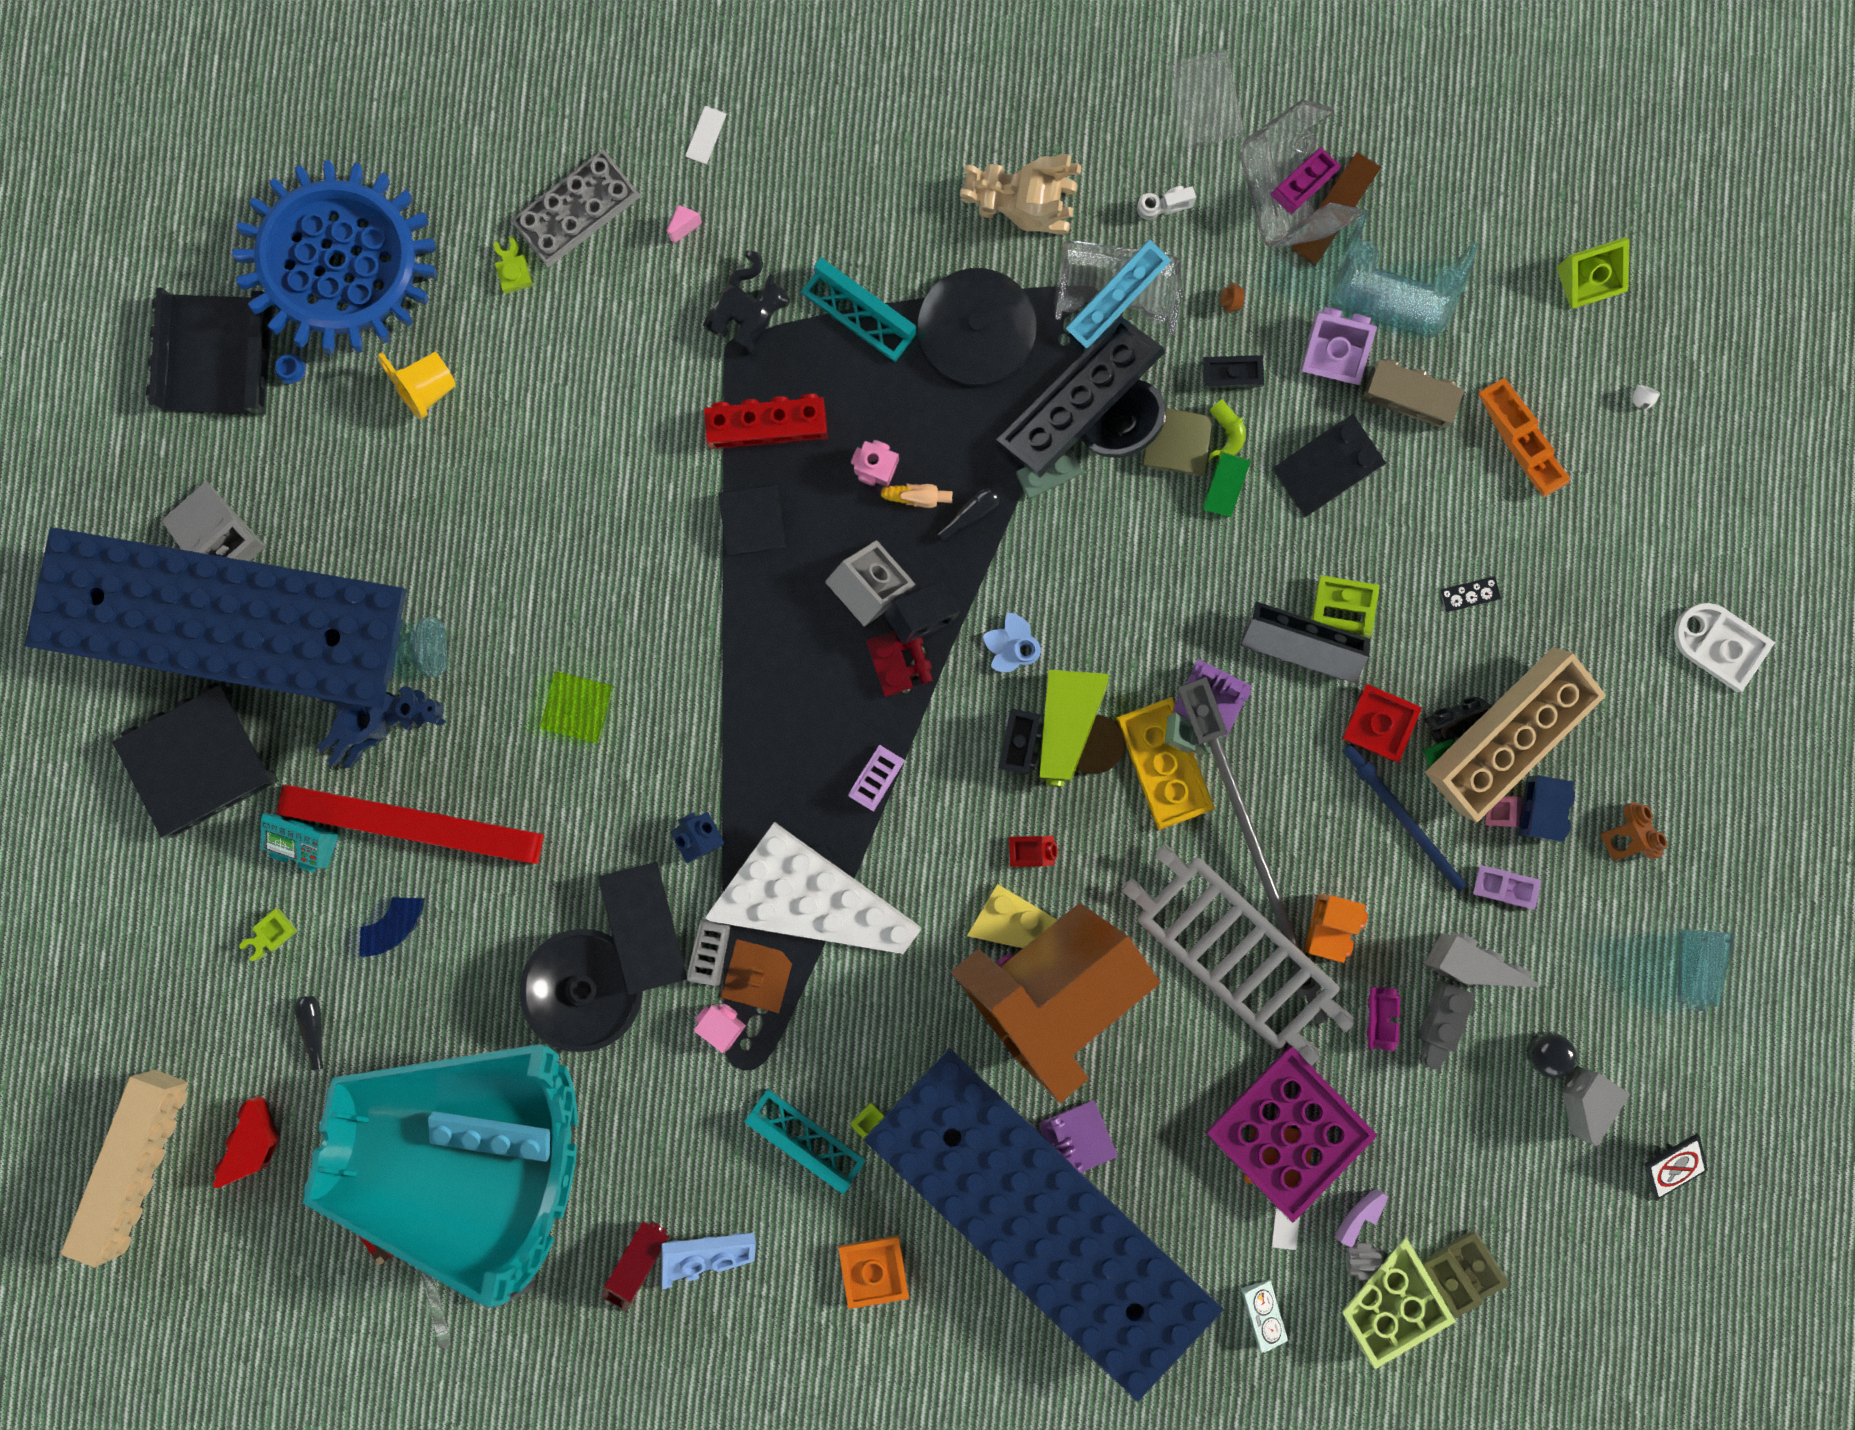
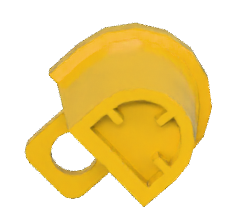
[378,351,456,420]

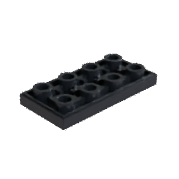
[597,862,687,995]

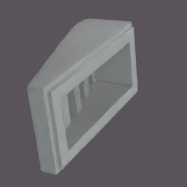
[687,919,731,986]

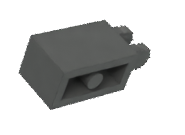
[1417,981,1476,1070]

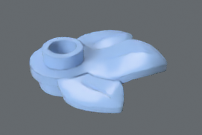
[983,613,1041,673]

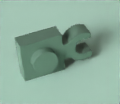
[1165,713,1211,755]

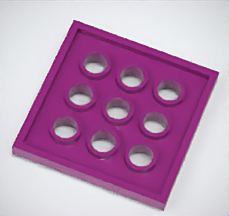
[1205,1046,1378,1223]

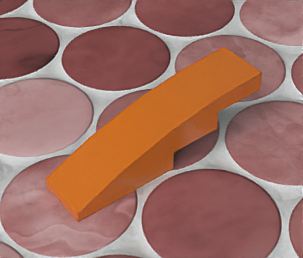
[1478,377,1571,498]

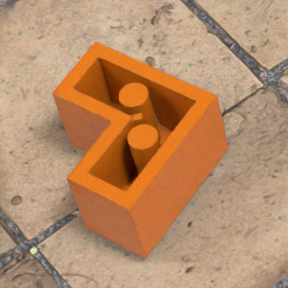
[1303,894,1368,963]

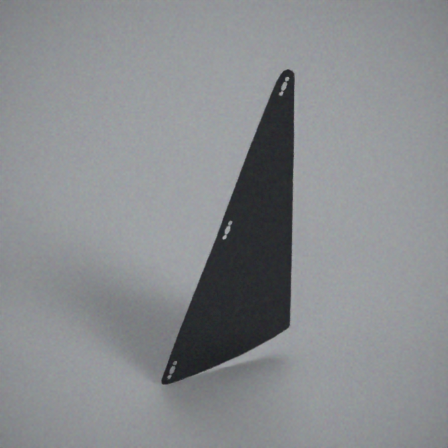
[722,286,1099,1071]

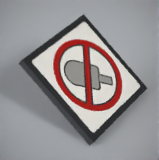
[1644,1133,1708,1201]

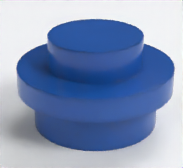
[275,354,306,384]

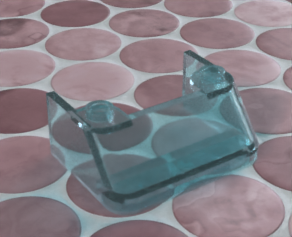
[1331,209,1478,338]

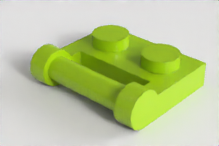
[1311,575,1380,639]

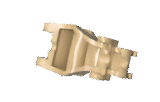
[960,154,1082,235]

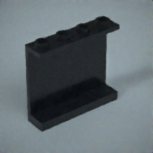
[146,287,273,415]
[112,683,279,838]

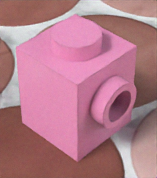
[694,1003,746,1053]

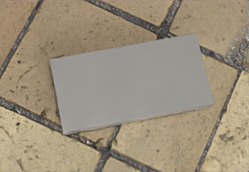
[511,149,640,268]

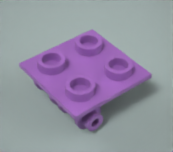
[1173,659,1251,738]
[1038,1100,1118,1174]

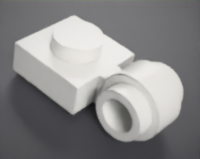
[1137,186,1196,220]

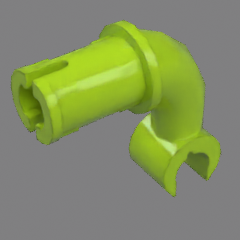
[1207,399,1246,463]

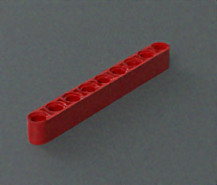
[276,784,544,864]

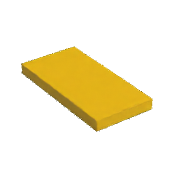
[1115,697,1215,830]

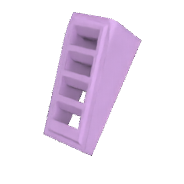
[847,745,905,812]

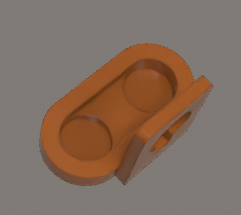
[1600,802,1667,860]

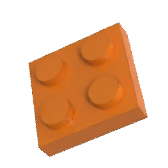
[838,1235,909,1309]

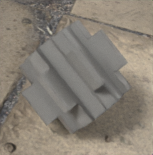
[1346,1243,1382,1281]

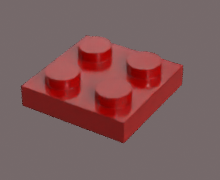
[1341,684,1422,763]

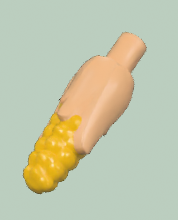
[881,484,952,508]

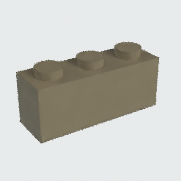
[1361,359,1465,429]

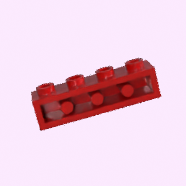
[704,394,828,449]

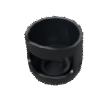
[1526,1032,1577,1078]

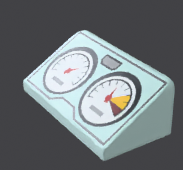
[1240,1280,1288,1353]

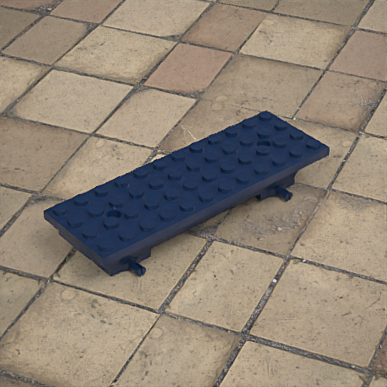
[24,527,407,710]
[863,1047,1224,1402]

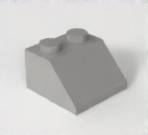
[825,540,916,627]
[1562,1066,1630,1147]

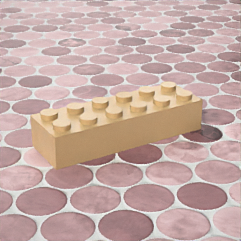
[1425,647,1606,822]
[60,1070,188,1268]

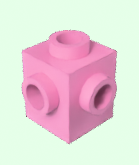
[851,440,899,487]

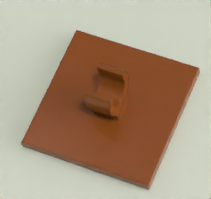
[721,939,792,1013]

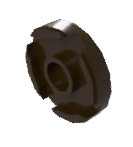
[1076,715,1124,774]

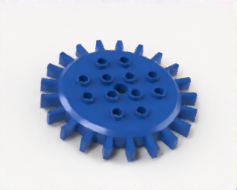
[232,160,437,354]

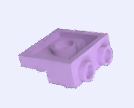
[1301,307,1377,385]

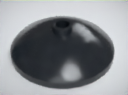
[1081,380,1166,458]

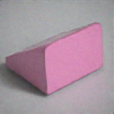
[667,205,702,243]
[1485,796,1523,827]

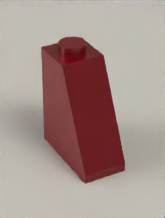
[601,1221,669,1312]

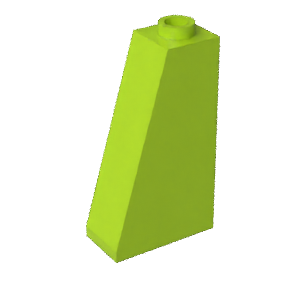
[1040,670,1109,787]

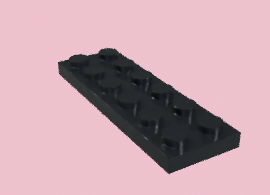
[997,316,1165,478]

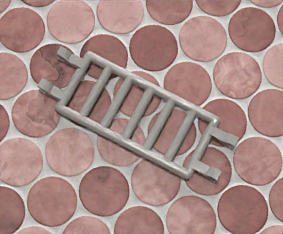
[1122,843,1354,1066]

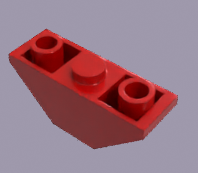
[212,1096,280,1188]

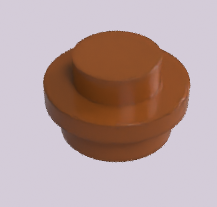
[1220,283,1245,313]

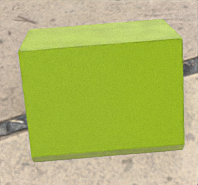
[1556,237,1629,309]

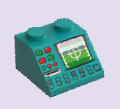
[261,814,340,872]

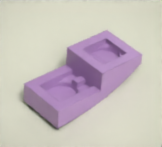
[1473,865,1541,910]
[1335,1189,1389,1248]

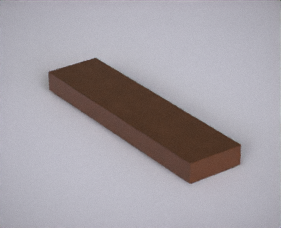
[1291,152,1381,266]

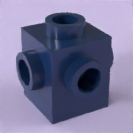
[670,812,725,864]

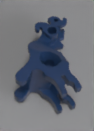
[317,686,446,768]

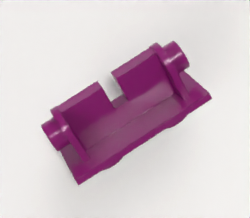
[1367,987,1401,1051]

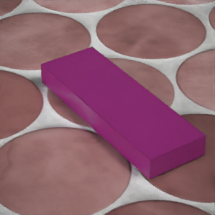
[1270,147,1341,215]

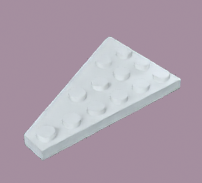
[705,822,921,954]

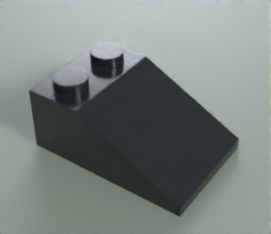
[1272,414,1386,518]

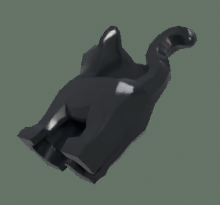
[703,250,790,355]

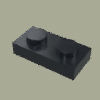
[1202,355,1264,389]

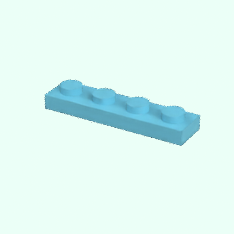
[1066,239,1172,349]
[428,1111,551,1162]

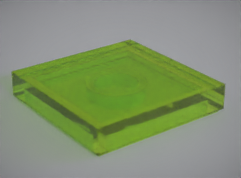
[539,671,614,744]

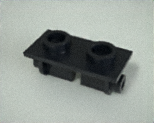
[1424,697,1492,742]

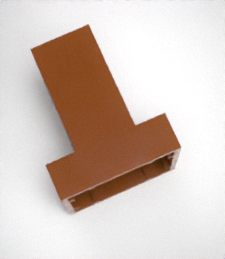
[950,903,1161,1103]

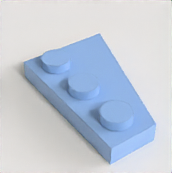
[661,1233,756,1290]

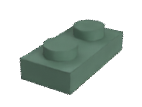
[1016,448,1083,500]

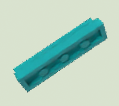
[801,257,916,362]
[744,1089,866,1195]

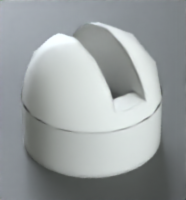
[1632,385,1660,409]

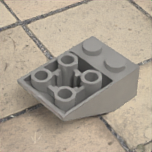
[162,481,266,561]
[1424,932,1539,987]

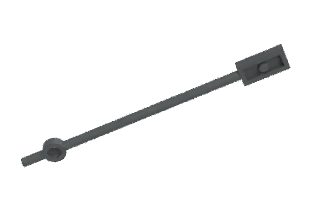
[1177,677,1328,1024]

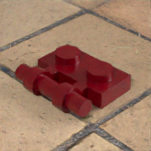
[866,631,933,698]

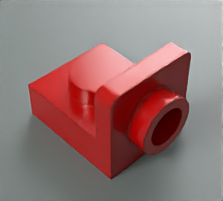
[1009,835,1058,867]

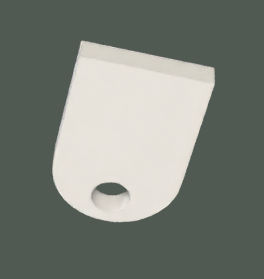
[1674,603,1775,692]

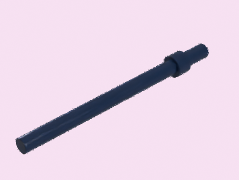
[1342,744,1467,892]

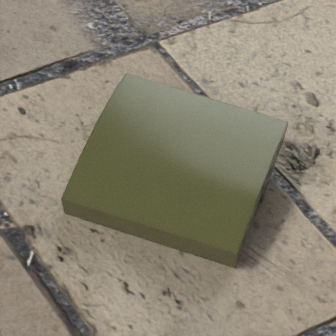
[1141,408,1213,477]
[1422,1229,1509,1318]

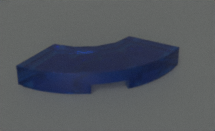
[359,897,425,957]

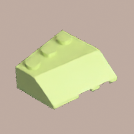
[1342,1237,1456,1369]

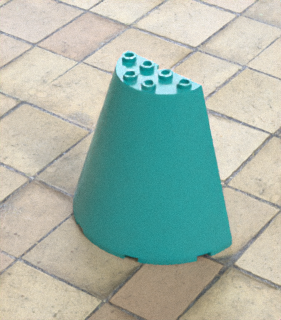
[303,1044,578,1307]

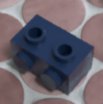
[1518,775,1575,842]

